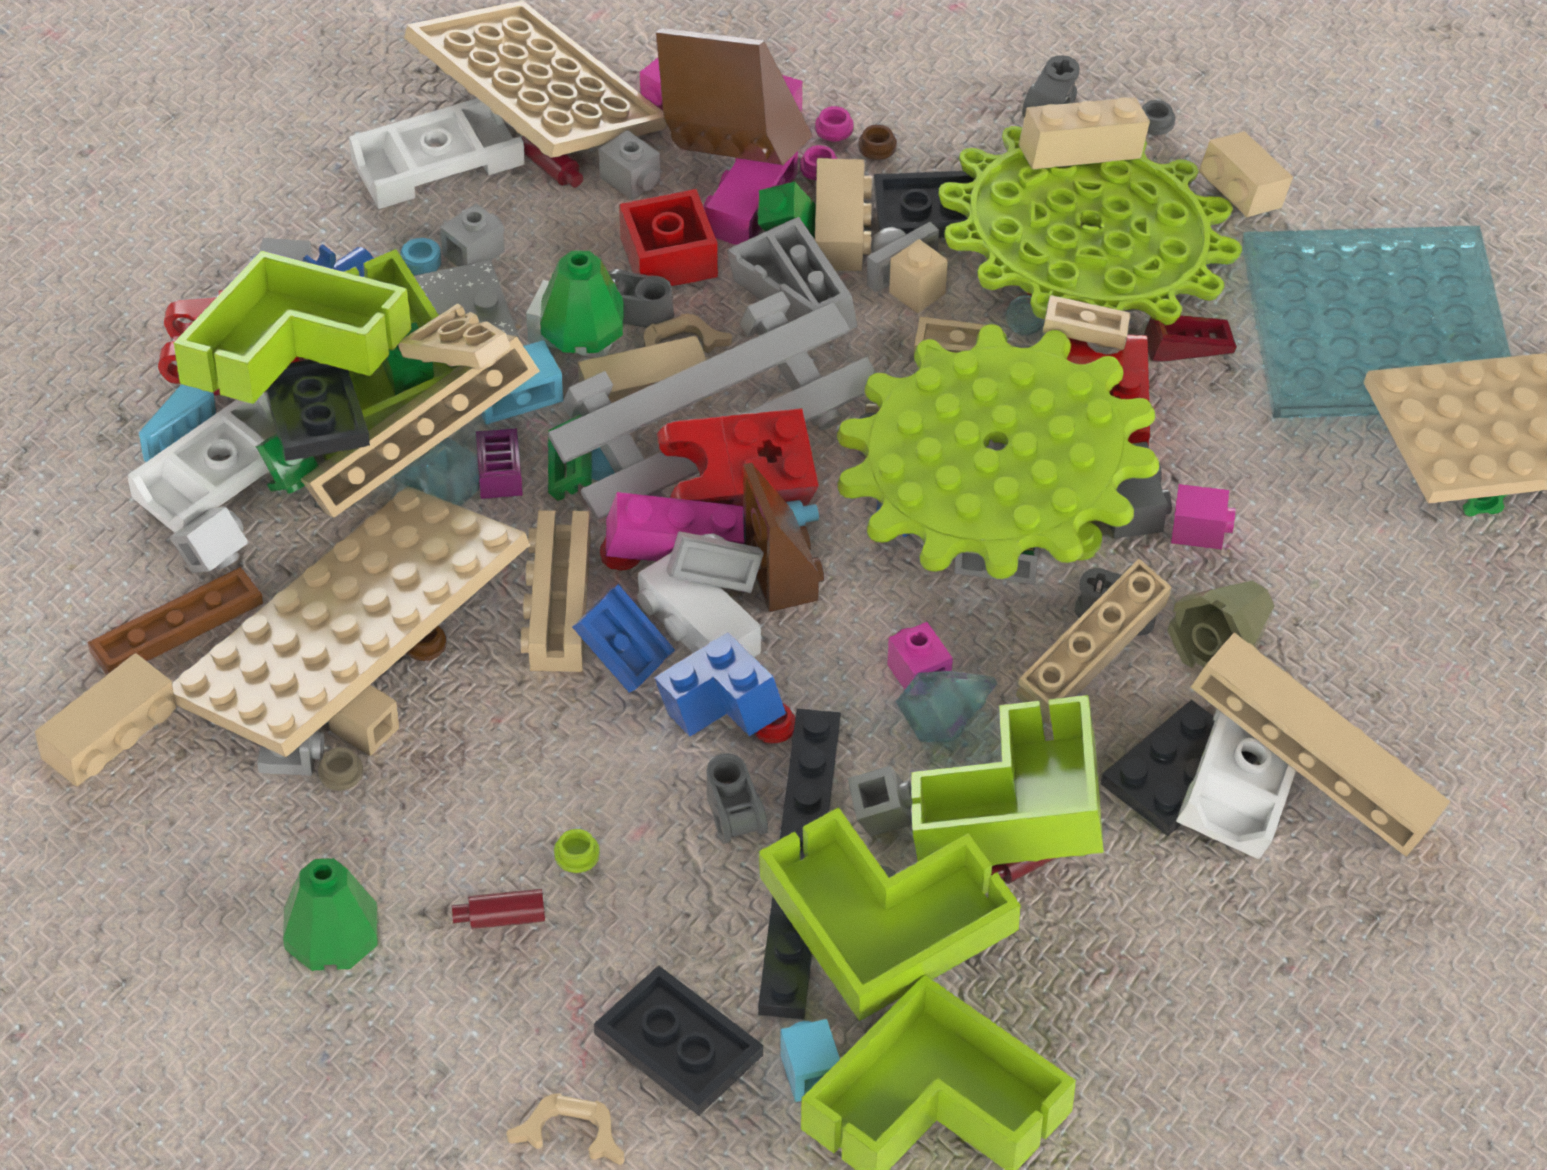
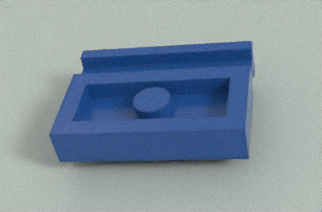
[572,584,675,693]

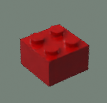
[619,189,718,286]

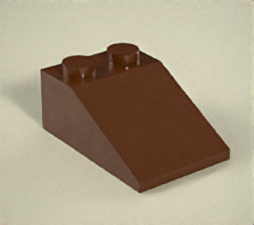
[743,463,824,612]

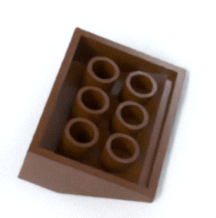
[656,28,813,165]

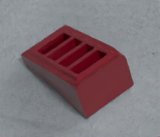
[1144,315,1237,362]

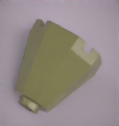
[1167,580,1275,668]

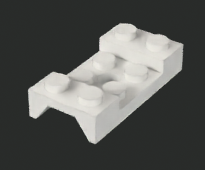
[349,98,525,209]
[127,393,277,533]
[1176,709,1296,859]

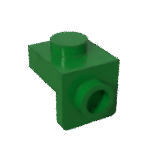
[255,433,318,494]

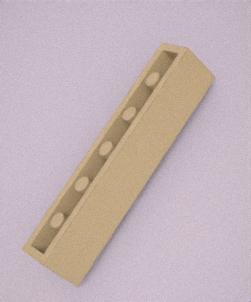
[301,334,540,518]
[1191,632,1451,857]

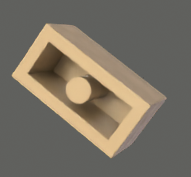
[1199,131,1293,217]

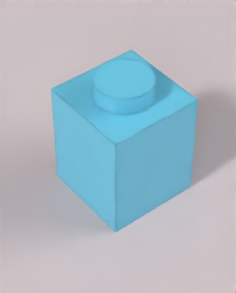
[780,1019,840,1102]

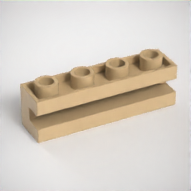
[521,510,591,672]
[1016,559,1172,725]

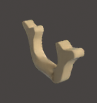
[644,313,732,353]
[507,1093,625,1165]

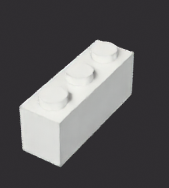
[637,552,761,657]

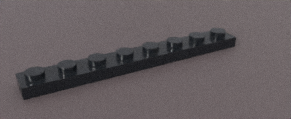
[758,708,841,1020]

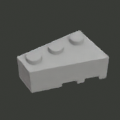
[727,217,858,330]

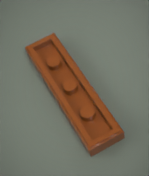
[87,567,263,675]

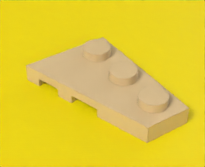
[398,304,511,370]

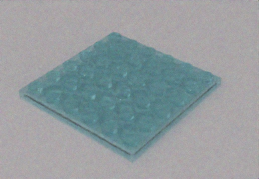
[1242,226,1511,418]

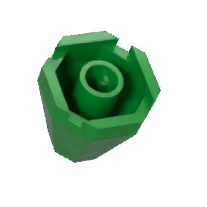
[540,251,624,353]
[283,858,379,971]

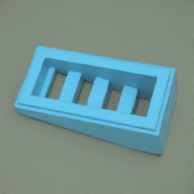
[139,384,216,462]

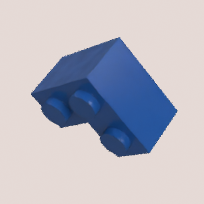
[654,632,786,737]

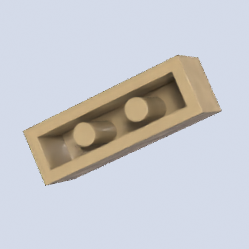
[1019,97,1150,169]
[815,158,872,271]
[578,336,711,403]
[34,653,177,787]

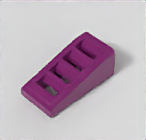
[476,428,523,499]

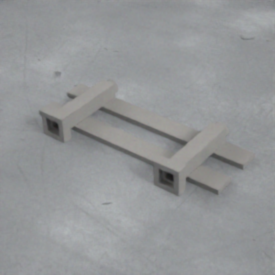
[547,291,877,520]

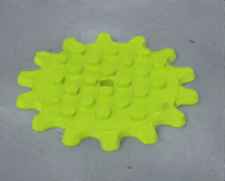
[938,126,1242,325]
[837,324,1159,579]

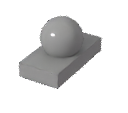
[867,222,939,292]
[667,531,764,593]

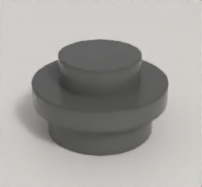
[1142,100,1176,135]

